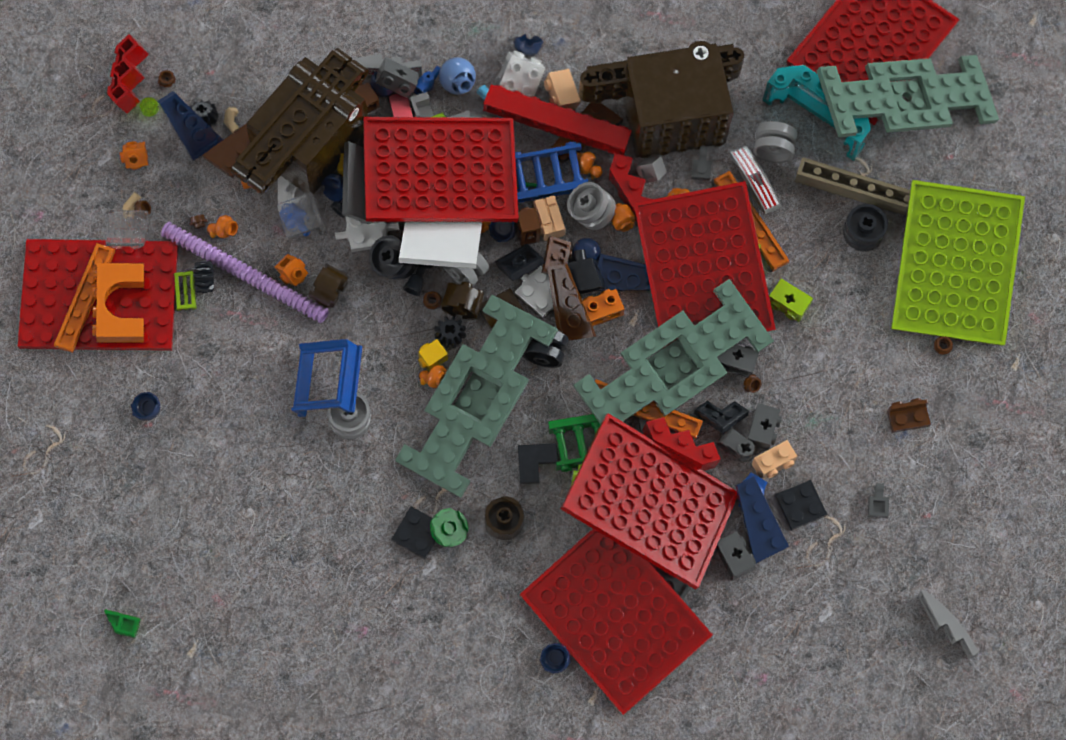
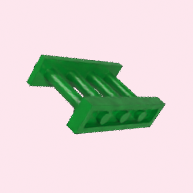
[548,414,624,472]

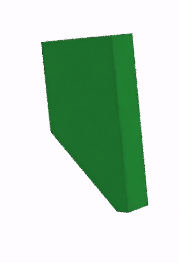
[104,609,141,639]

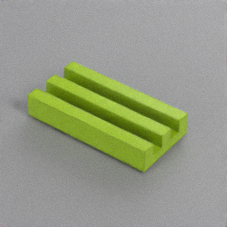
[174,271,197,311]

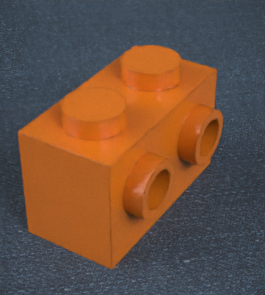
[583,289,625,326]

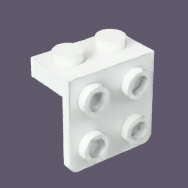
[499,51,545,97]

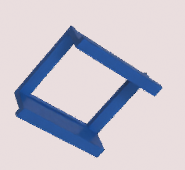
[291,339,363,417]

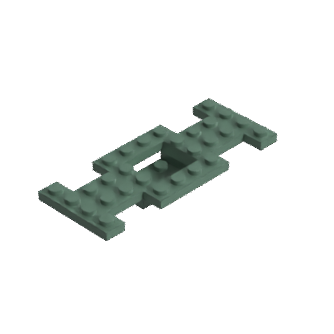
[573,279,774,425]
[395,295,558,498]

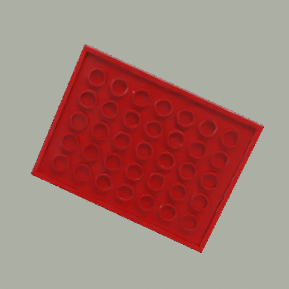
[786,0,960,126]
[363,117,519,222]
[634,181,776,349]
[17,239,179,351]
[560,413,738,590]
[519,529,714,715]

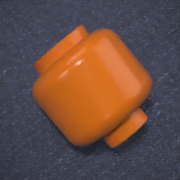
[611,203,636,232]

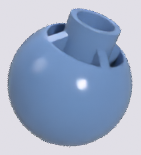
[439,57,476,95]

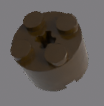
[308,263,349,308]
[442,282,484,320]
[485,496,524,540]

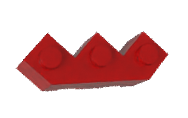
[107,34,149,114]
[609,153,652,222]
[642,417,721,471]

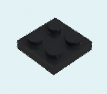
[495,244,545,281]
[775,480,827,531]
[391,506,436,559]

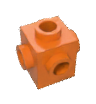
[120,141,149,170]
[275,254,309,286]

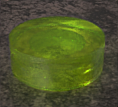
[140,97,159,117]

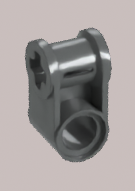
[717,428,754,462]

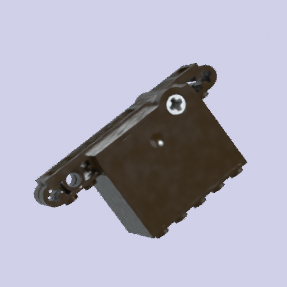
[579,41,745,159]
[231,48,369,197]

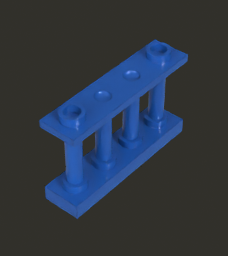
[515,142,588,204]

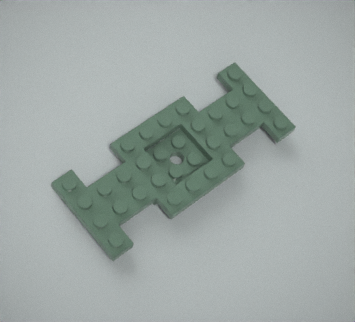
[817,55,999,137]

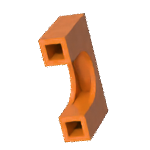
[93,263,144,342]

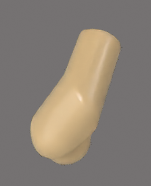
[224,107,239,133]
[123,192,141,219]

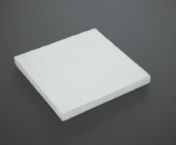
[399,222,482,269]

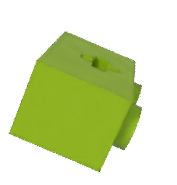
[769,278,813,322]

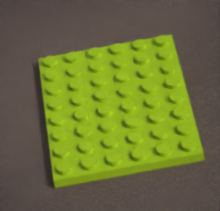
[891,180,1025,346]

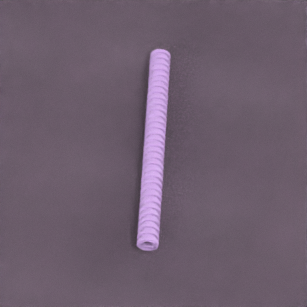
[161,222,329,323]

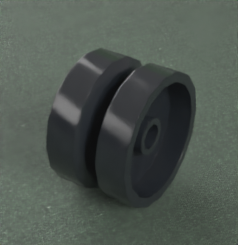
[843,204,888,252]
[369,235,417,280]
[522,331,569,368]

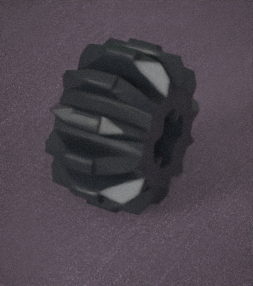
[189,99,219,127]
[194,261,214,293]
[434,316,466,349]

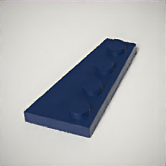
[157,91,223,161]
[598,254,651,291]
[735,476,789,564]

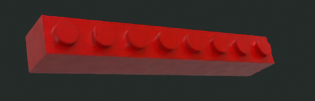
[483,84,632,155]

